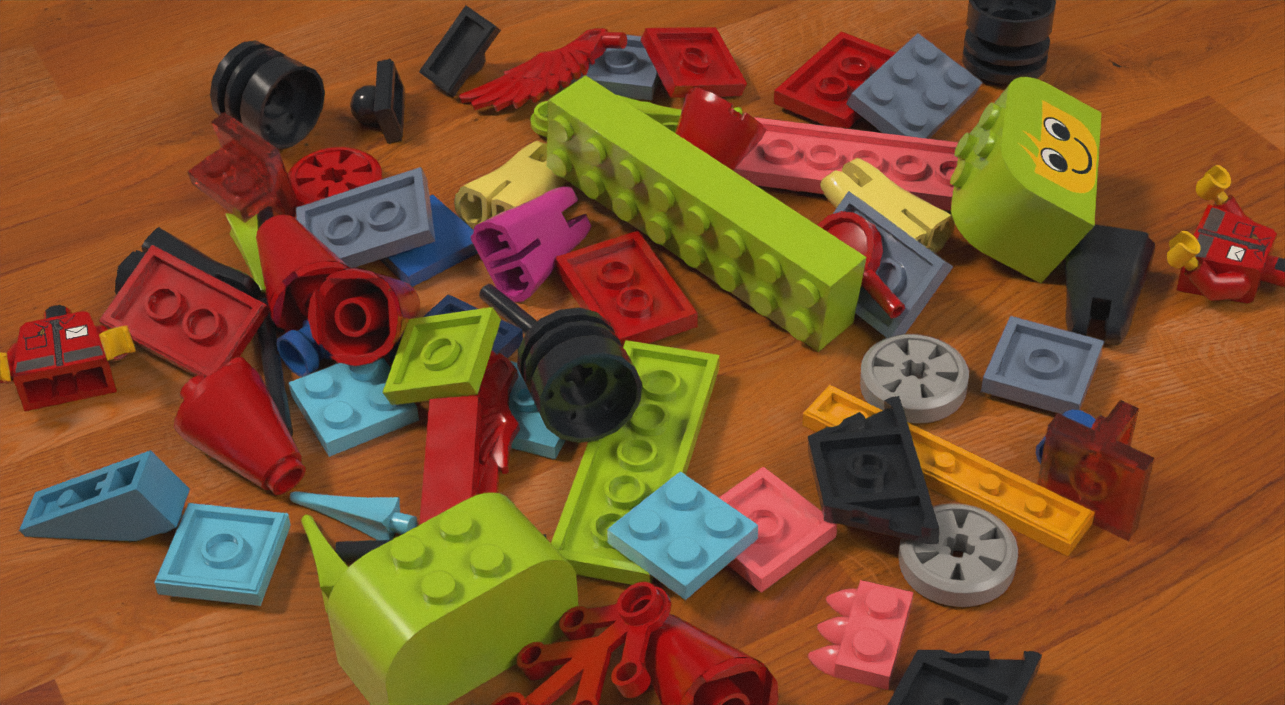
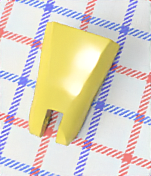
[454,141,567,229]
[820,158,955,253]

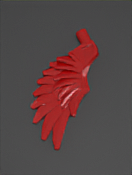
[459,28,628,112]
[469,350,520,495]

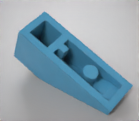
[19,450,190,541]

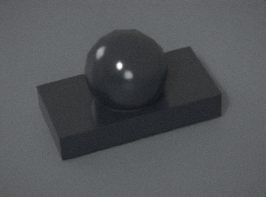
[419,5,501,97]
[350,59,405,144]

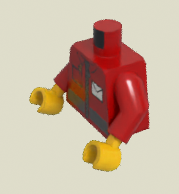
[1167,165,1285,304]
[0,305,136,412]

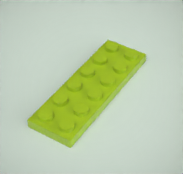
[551,340,720,585]

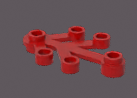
[491,582,672,705]

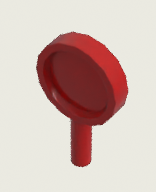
[817,211,905,318]

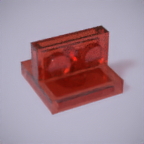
[187,112,298,223]
[1037,400,1154,542]

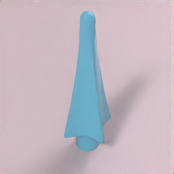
[289,491,418,540]

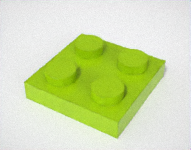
[382,307,501,405]

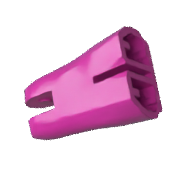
[471,187,591,302]

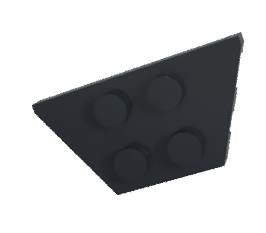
[808,396,939,545]
[888,650,1042,705]

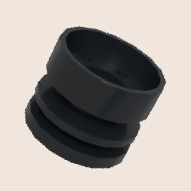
[962,0,1056,84]
[210,40,325,149]
[517,307,642,443]

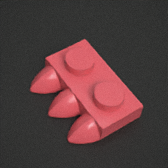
[808,580,913,690]

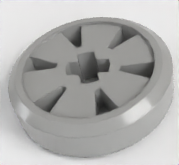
[860,334,969,423]
[899,503,1018,607]

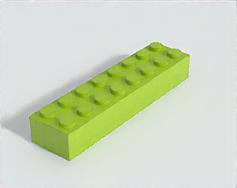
[546,75,867,352]

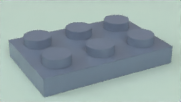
[846,33,983,139]
[296,167,436,268]
[833,191,953,338]

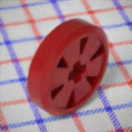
[286,147,383,209]

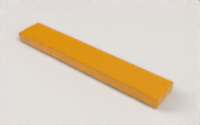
[802,385,1095,556]

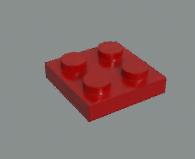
[641,27,747,98]

